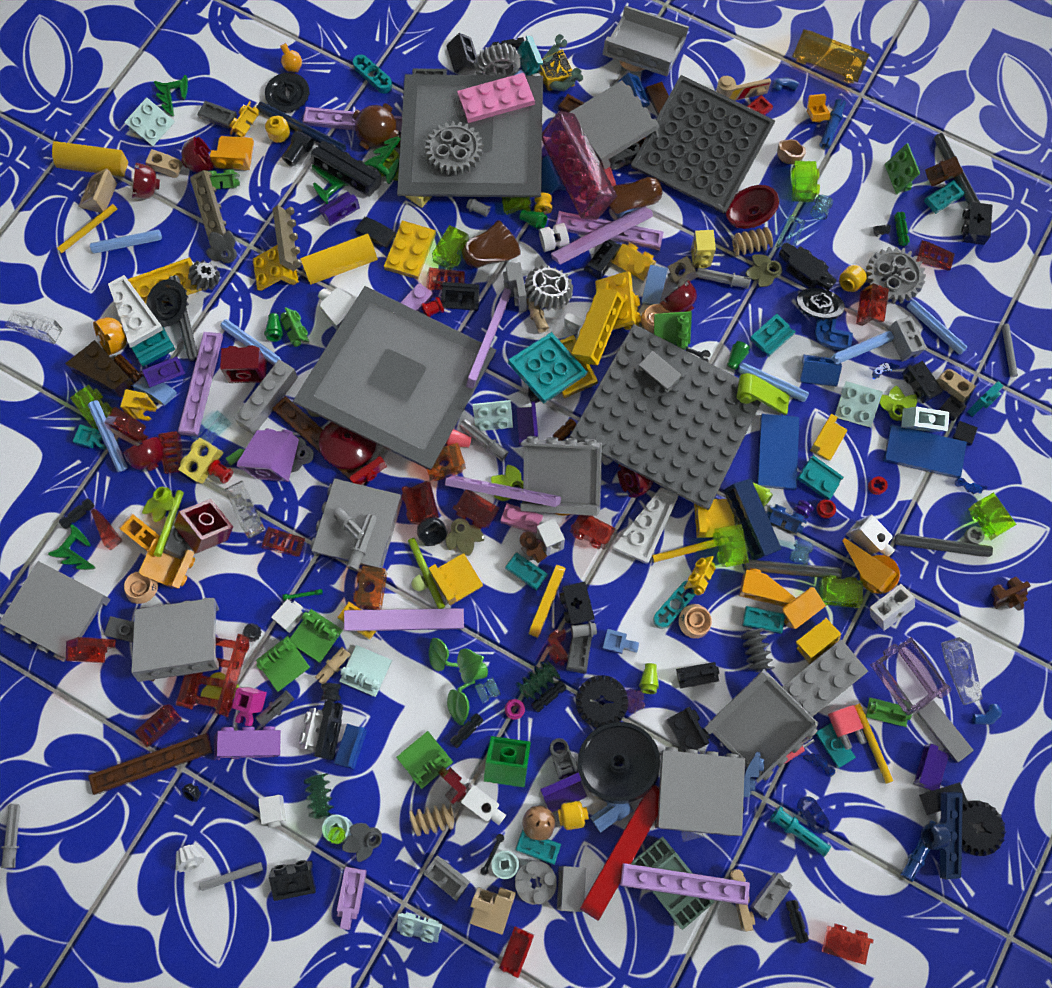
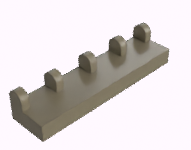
[190,170,227,240]
[273,205,302,271]

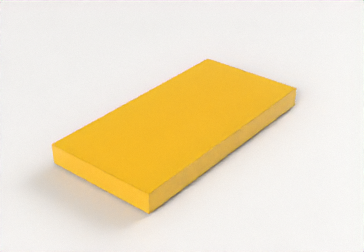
[128,257,202,304]

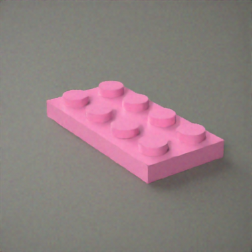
[457,73,535,123]

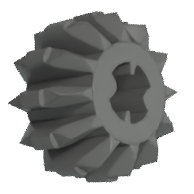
[188,259,220,291]

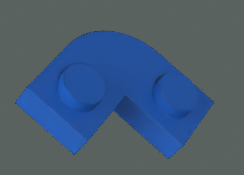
[815,319,853,351]

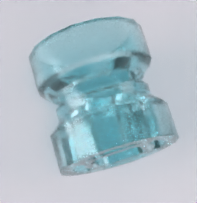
[810,194,833,220]
[789,539,814,565]
[474,677,501,704]

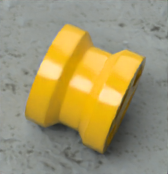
[534,193,552,214]

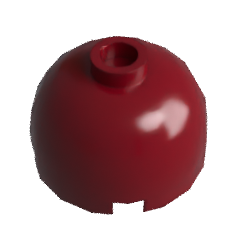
[181,136,215,173]
[132,162,160,200]
[660,280,697,313]
[123,437,164,472]
[617,464,653,498]

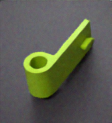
[736,373,790,415]

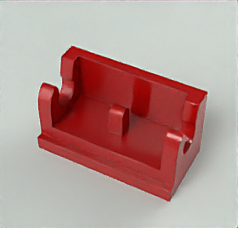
[499,926,534,978]

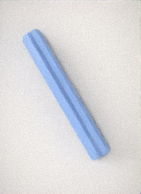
[90,230,162,253]
[907,300,967,354]
[220,319,281,366]
[832,331,894,364]
[738,363,809,402]
[88,400,128,472]

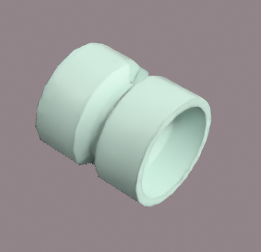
[322,815,352,843]
[491,851,519,879]

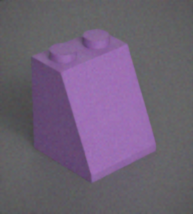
[237,428,299,482]

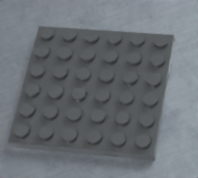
[631,75,775,214]

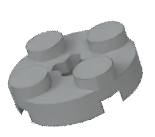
[515,861,557,905]

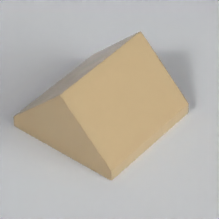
[78,169,117,213]

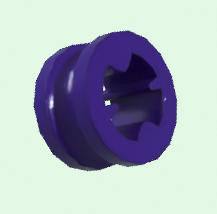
[794,500,814,518]

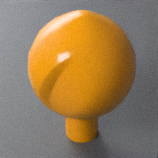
[280,43,302,73]

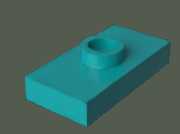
[924,180,965,214]
[505,552,548,591]
[742,606,785,634]
[815,723,856,769]
[515,830,561,865]

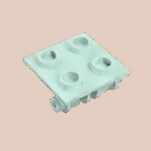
[124,97,175,146]
[835,381,883,427]
[473,400,513,431]
[339,645,392,697]
[397,912,442,943]

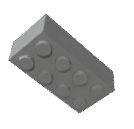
[782,639,868,717]

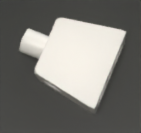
[318,288,357,330]
[846,515,895,557]
[460,784,506,825]

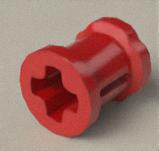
[421,297,444,317]
[207,460,234,484]

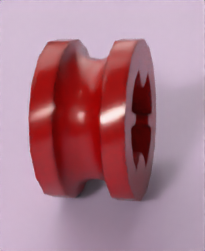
[868,476,888,495]

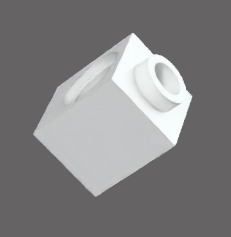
[271,599,304,633]
[258,795,286,828]

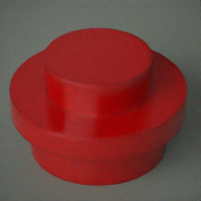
[816,499,836,519]

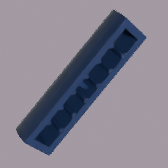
[723,478,782,560]

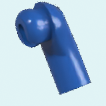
[773,77,799,91]
[972,704,1002,725]

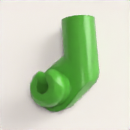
[226,449,245,465]

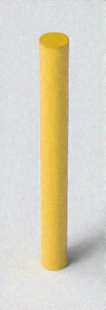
[57,204,118,254]
[652,536,728,563]
[854,703,894,784]

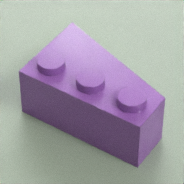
[214,727,281,760]

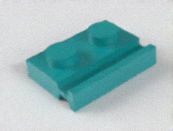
[517,35,543,76]
[750,314,796,357]
[132,327,176,367]
[967,381,1004,417]
[797,455,844,500]

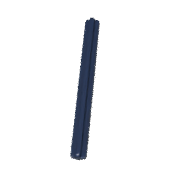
[256,102,347,152]

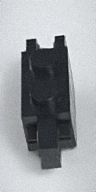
[779,242,837,291]

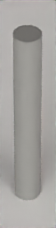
[1002,324,1018,377]
[200,862,263,891]

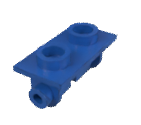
[767,504,807,534]

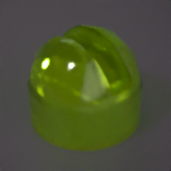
[328,827,346,844]

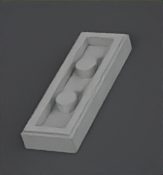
[916,700,974,763]

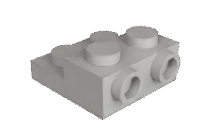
[503,262,527,313]

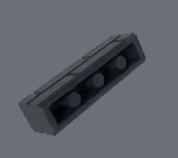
[311,141,381,197]

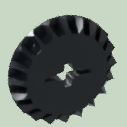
[265,73,310,113]
[146,279,189,327]
[796,288,845,321]
[576,675,628,728]
[962,800,1006,856]

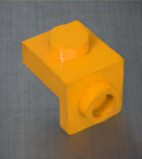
[807,94,830,122]

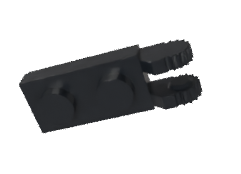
[314,700,344,760]

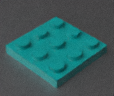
[508,332,587,404]

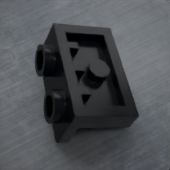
[902,361,944,403]
[666,707,710,752]
[269,860,316,901]

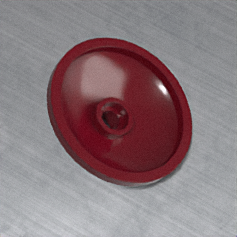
[726,185,779,229]
[319,422,376,469]

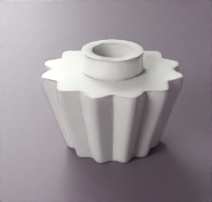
[176,845,205,873]

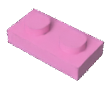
[500,503,543,535]

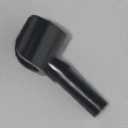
[686,347,711,362]

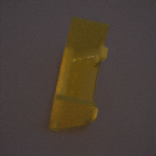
[792,29,871,84]

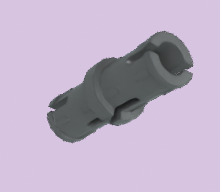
[255,690,295,727]

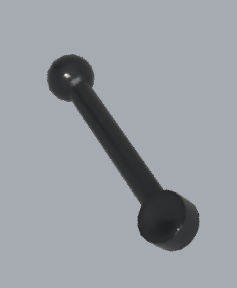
[480,834,504,875]

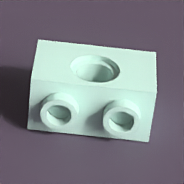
[901,407,949,432]

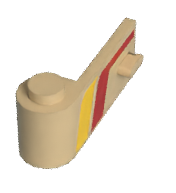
[716,76,771,101]

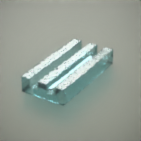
[776,215,806,248]
[190,410,232,450]

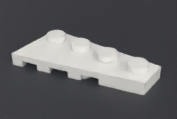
[108,275,163,348]
[612,487,679,564]

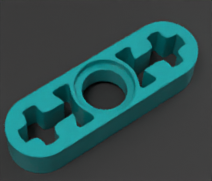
[353,55,392,94]
[653,581,696,629]

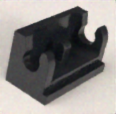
[584,239,621,280]
[441,282,480,311]

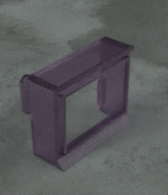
[870,637,951,716]

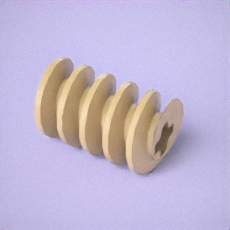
[733,227,773,257]
[410,803,455,836]

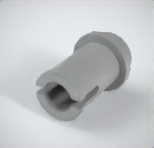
[467,198,491,217]
[571,621,597,638]

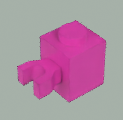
[232,687,267,726]

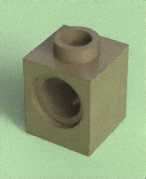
[667,256,699,286]

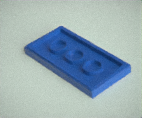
[757,414,799,490]
[884,425,967,479]

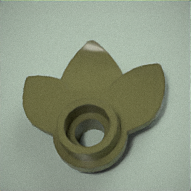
[746,254,782,287]
[446,518,484,556]

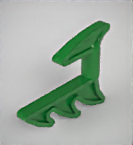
[154,75,188,116]
[364,137,400,184]
[312,164,349,204]
[48,524,96,570]

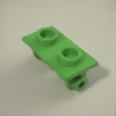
[208,169,240,189]
[280,307,310,347]
[866,698,912,727]

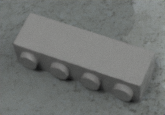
[234,359,298,435]

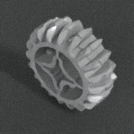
[474,43,521,75]
[525,265,573,311]

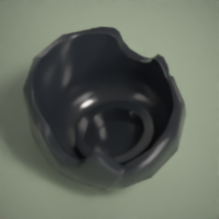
[417,517,448,546]

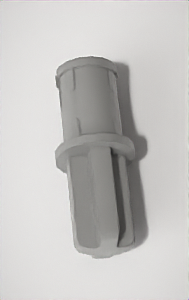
[333,508,364,540]

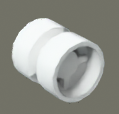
[539,223,570,252]

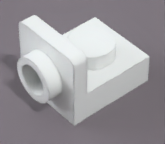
[564,313,585,340]

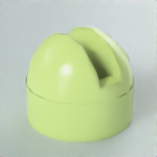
[411,574,428,591]

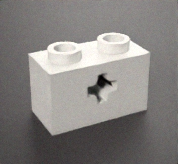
[537,518,565,556]
[870,584,915,631]

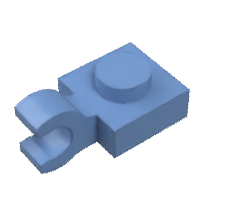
[603,629,639,654]

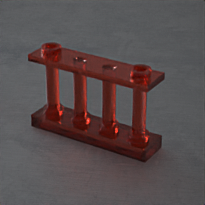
[176,634,250,717]

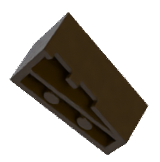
[65,340,134,398]

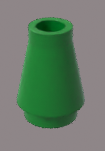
[520,210,548,229]
[264,313,283,342]
[727,341,750,370]

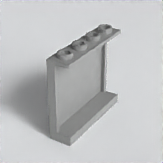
[602,5,689,76]
[568,80,660,169]
[521,436,602,516]
[310,479,403,572]
[0,561,111,662]
[132,598,219,682]
[704,669,818,783]
[655,747,745,836]

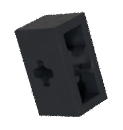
[961,202,993,245]
[559,581,595,626]

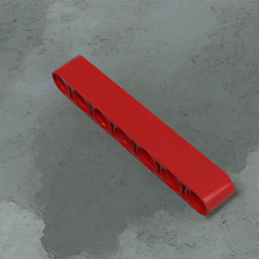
[580,785,659,921]

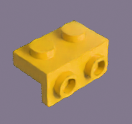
[612,242,656,281]

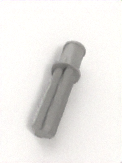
[697,268,751,289]
[459,419,509,461]
[346,514,377,571]
[1,804,20,868]

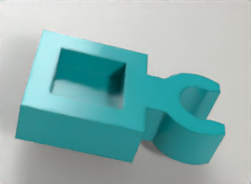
[73,425,107,450]

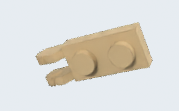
[729,869,755,932]

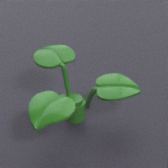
[429,638,488,725]

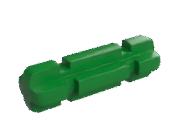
[894,212,910,246]

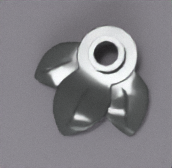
[206,231,237,263]
[291,437,314,473]
[342,823,382,862]

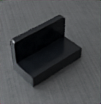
[446,33,477,73]

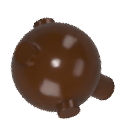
[352,103,401,151]

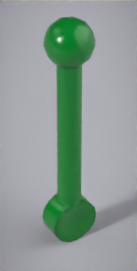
[282,589,323,601]

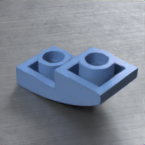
[641,265,668,305]
[133,376,177,406]
[744,752,764,797]

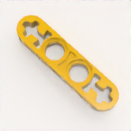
[529,565,566,638]

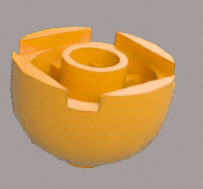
[93,317,127,355]

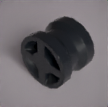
[321,683,341,702]

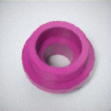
[505,699,525,720]

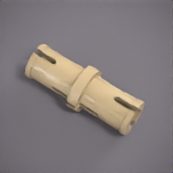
[526,298,549,333]
[315,647,351,684]

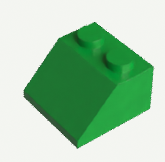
[484,736,531,787]

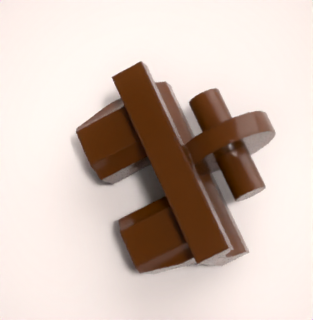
[925,156,963,187]
[519,531,547,563]
[991,577,1031,611]

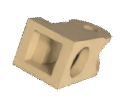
[145,149,183,178]
[936,369,976,403]

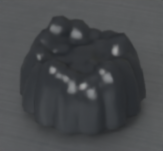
[873,224,891,236]
[242,623,262,642]
[182,783,201,802]

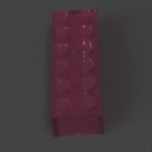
[542,111,617,220]

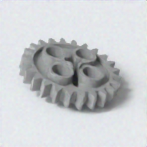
[425,121,483,175]
[865,247,926,304]

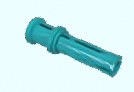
[769,806,831,857]

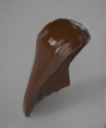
[603,177,663,214]
[462,220,521,268]

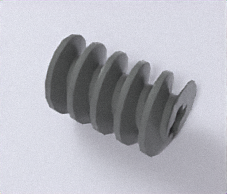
[741,628,775,672]

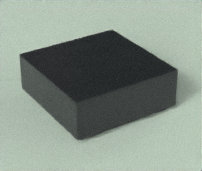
[939,395,967,422]
[952,421,978,446]

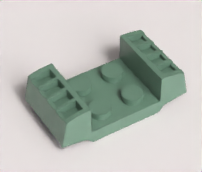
[631,836,715,930]

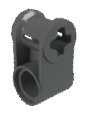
[609,142,639,170]
[550,738,579,780]

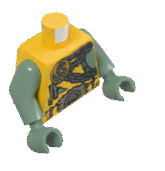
[532,34,583,92]

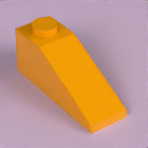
[118,513,160,551]
[842,538,897,593]
[739,568,796,607]

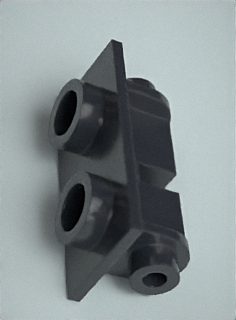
[676,662,720,689]

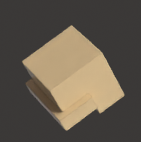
[470,887,516,935]

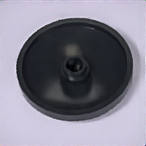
[578,722,661,804]

